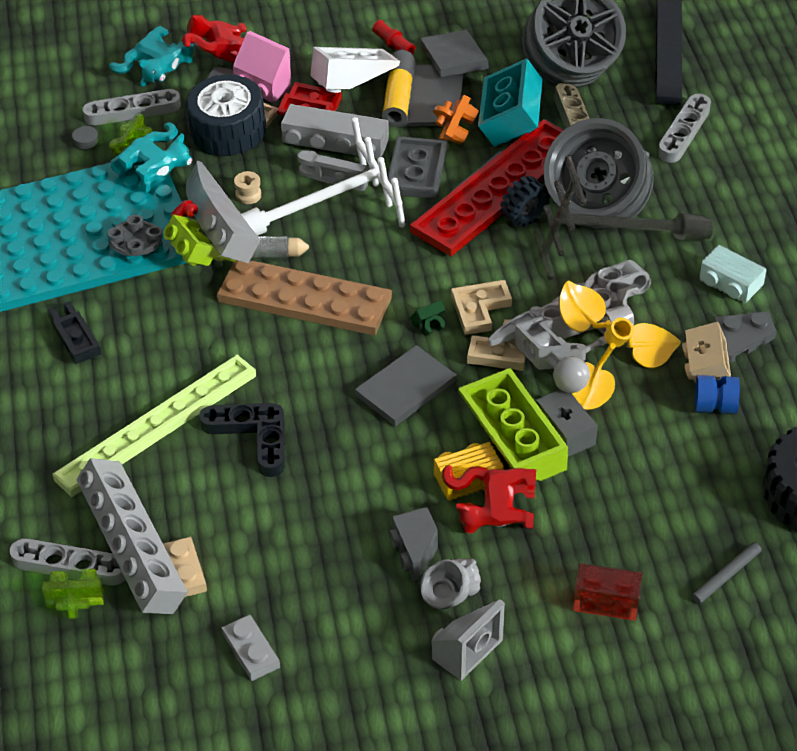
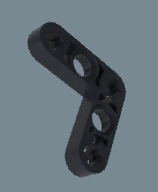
[199,403,285,477]

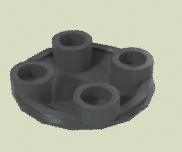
[107,215,163,256]

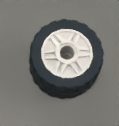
[186,74,267,156]

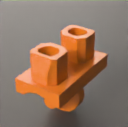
[433,95,479,145]

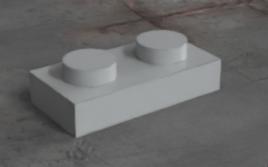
[222,615,280,681]

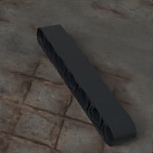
[655,0,682,105]

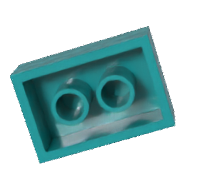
[478,58,543,147]

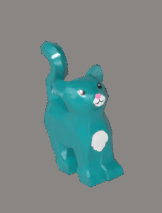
[109,26,194,87]
[111,122,192,193]

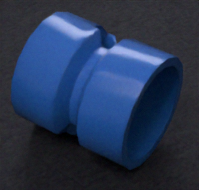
[694,375,740,414]

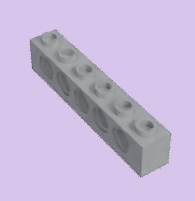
[77,458,188,614]

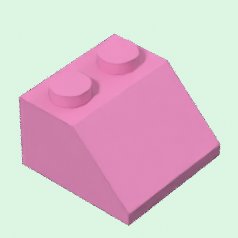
[233,31,292,103]

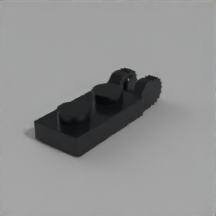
[47,301,102,364]

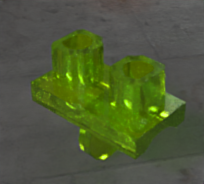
[109,114,153,156]
[42,568,104,619]

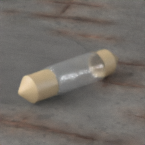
[251,236,309,258]

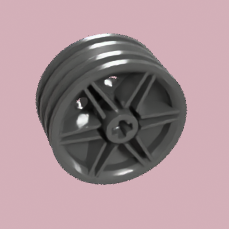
[522,0,626,88]
[544,118,654,230]

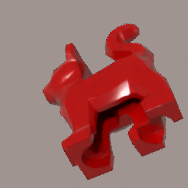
[181,15,247,64]
[442,465,537,534]

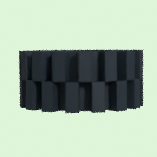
[500,176,551,227]

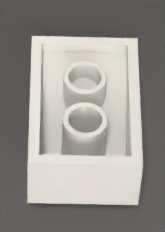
[310,47,400,93]

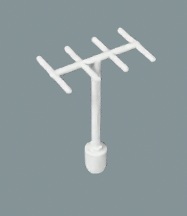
[241,117,406,236]

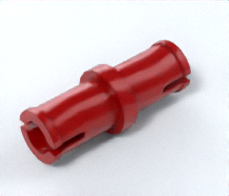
[372,20,416,55]

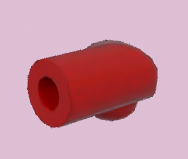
[171,200,198,218]

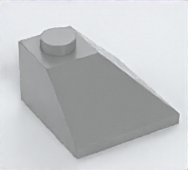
[431,599,505,681]

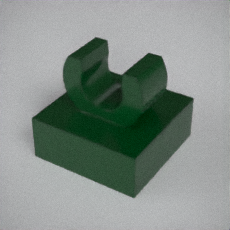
[410,300,446,336]

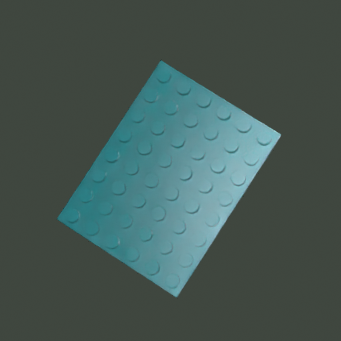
[0,163,189,312]

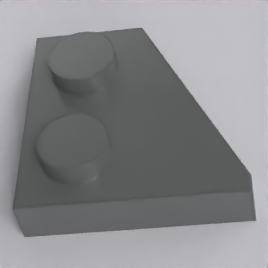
[714,311,776,364]

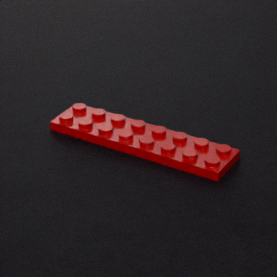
[410,119,564,257]

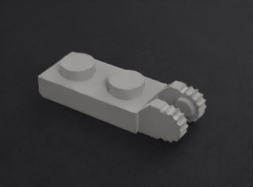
[297,150,368,191]

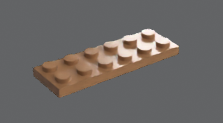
[217,260,392,336]

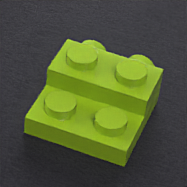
[163,214,236,266]

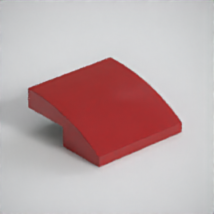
[277,82,342,116]

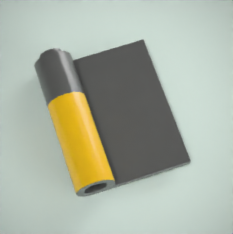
[382,50,464,127]

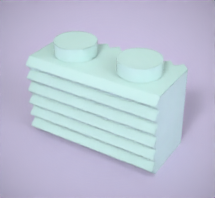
[699,244,766,303]

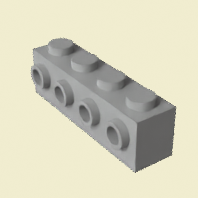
[281,104,389,159]

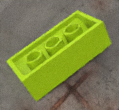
[458,368,568,481]

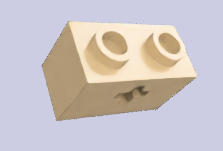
[682,322,731,383]

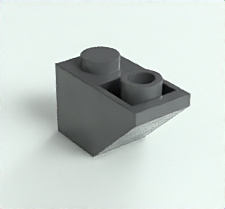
[389,507,438,582]

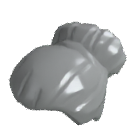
[421,558,481,610]

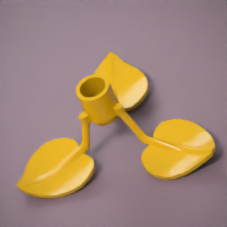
[559,281,681,410]

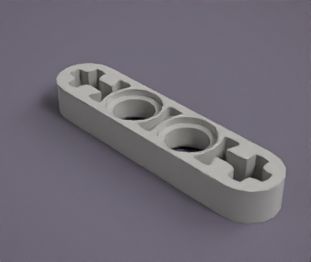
[83,89,181,125]
[658,94,711,163]
[9,539,125,585]

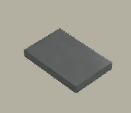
[420,30,489,77]
[388,136,447,199]
[355,345,457,427]

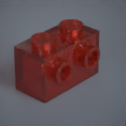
[573,563,643,621]

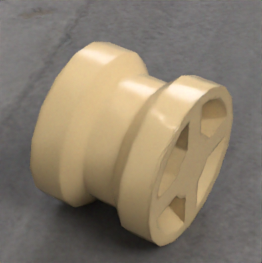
[234,171,261,204]

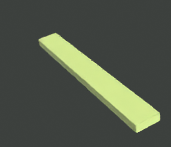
[53,355,256,497]

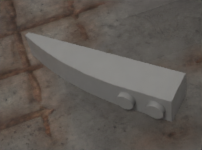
[186,161,261,263]

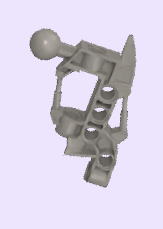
[488,260,651,393]

